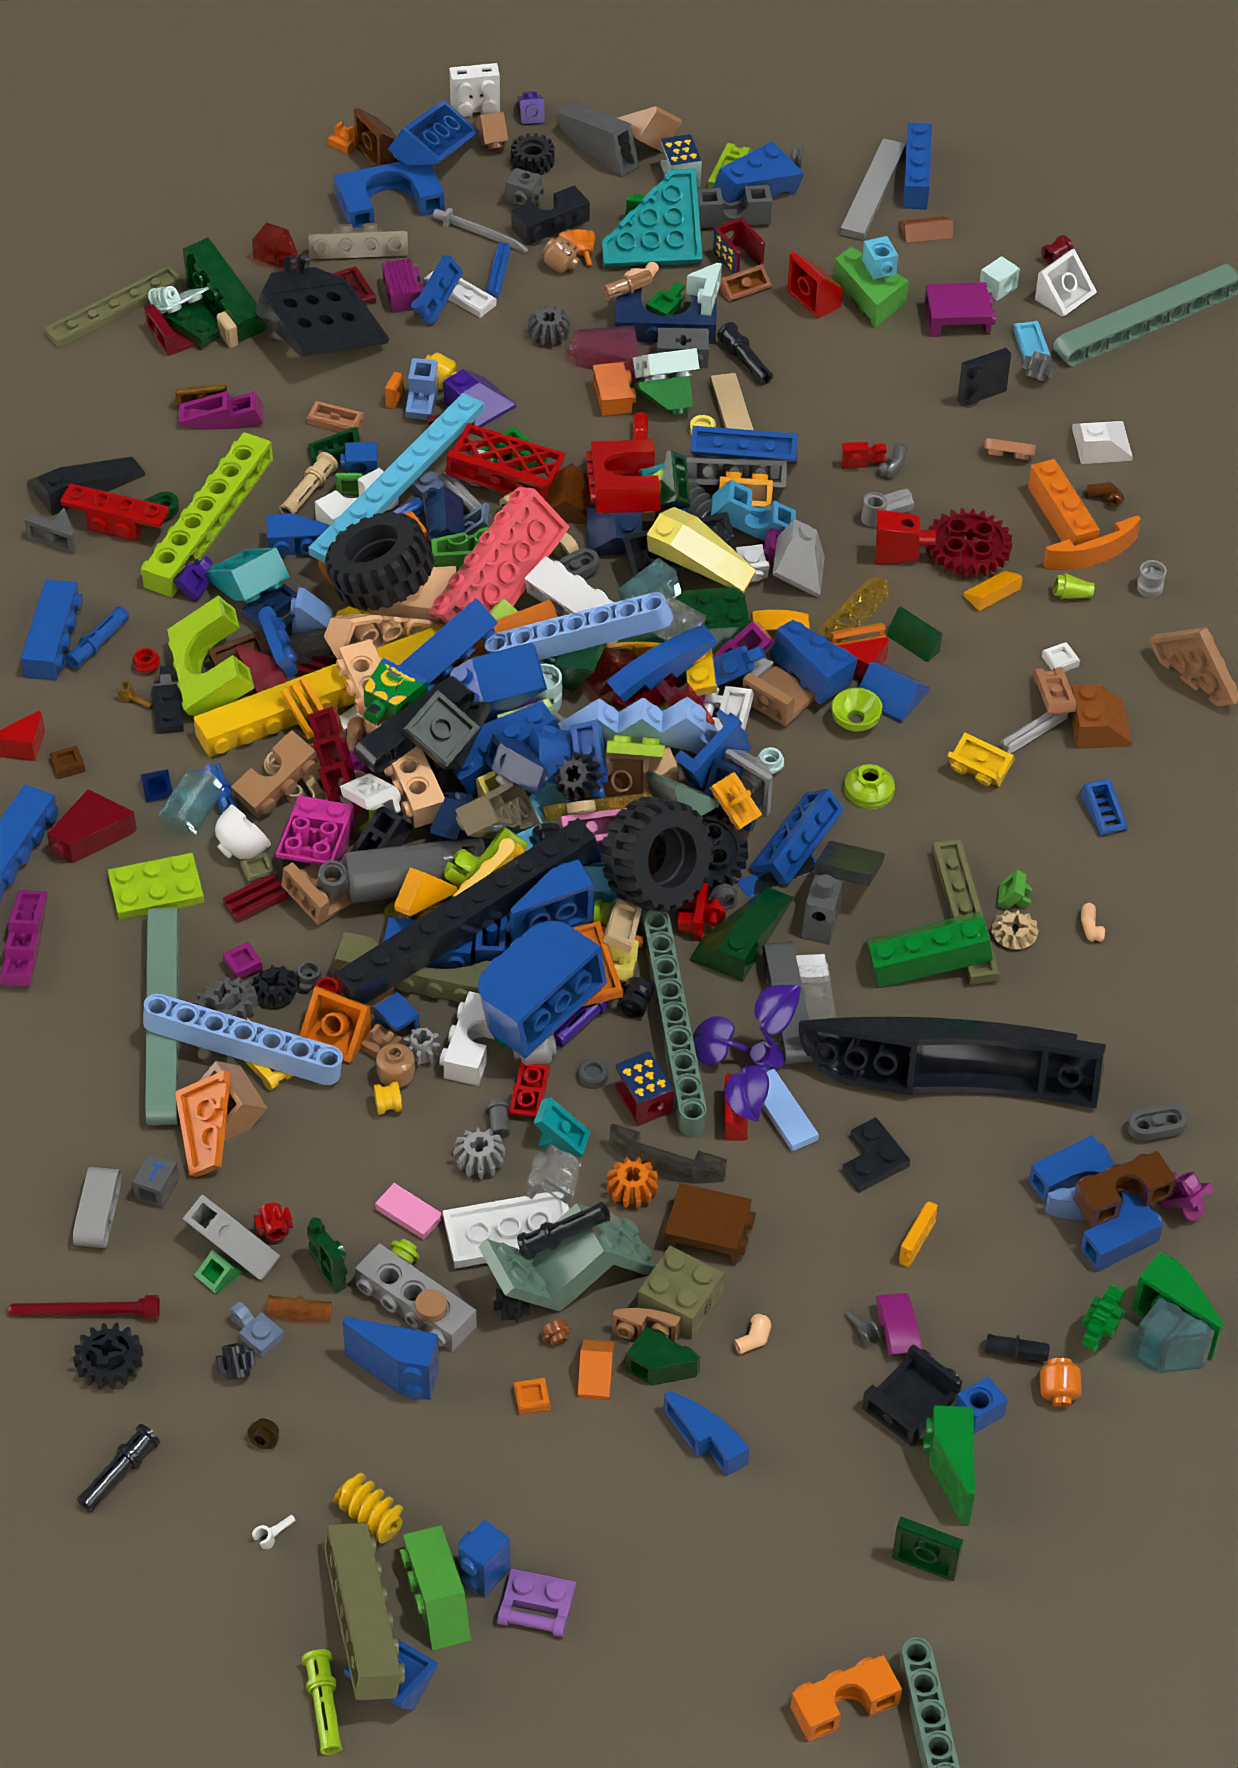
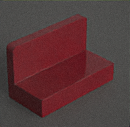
[144,304,195,356]

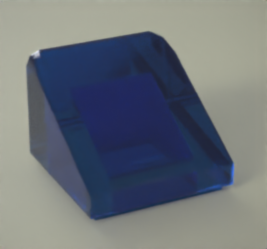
[140,769,174,803]

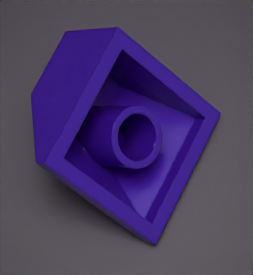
[443,369,516,427]

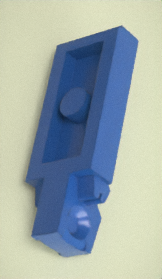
[713,646,767,687]
[570,719,608,801]

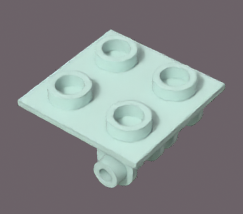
[148,286,209,314]

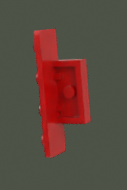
[61,484,169,541]

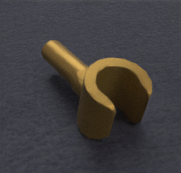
[115,680,153,710]

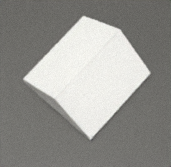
[1035,249,1097,317]

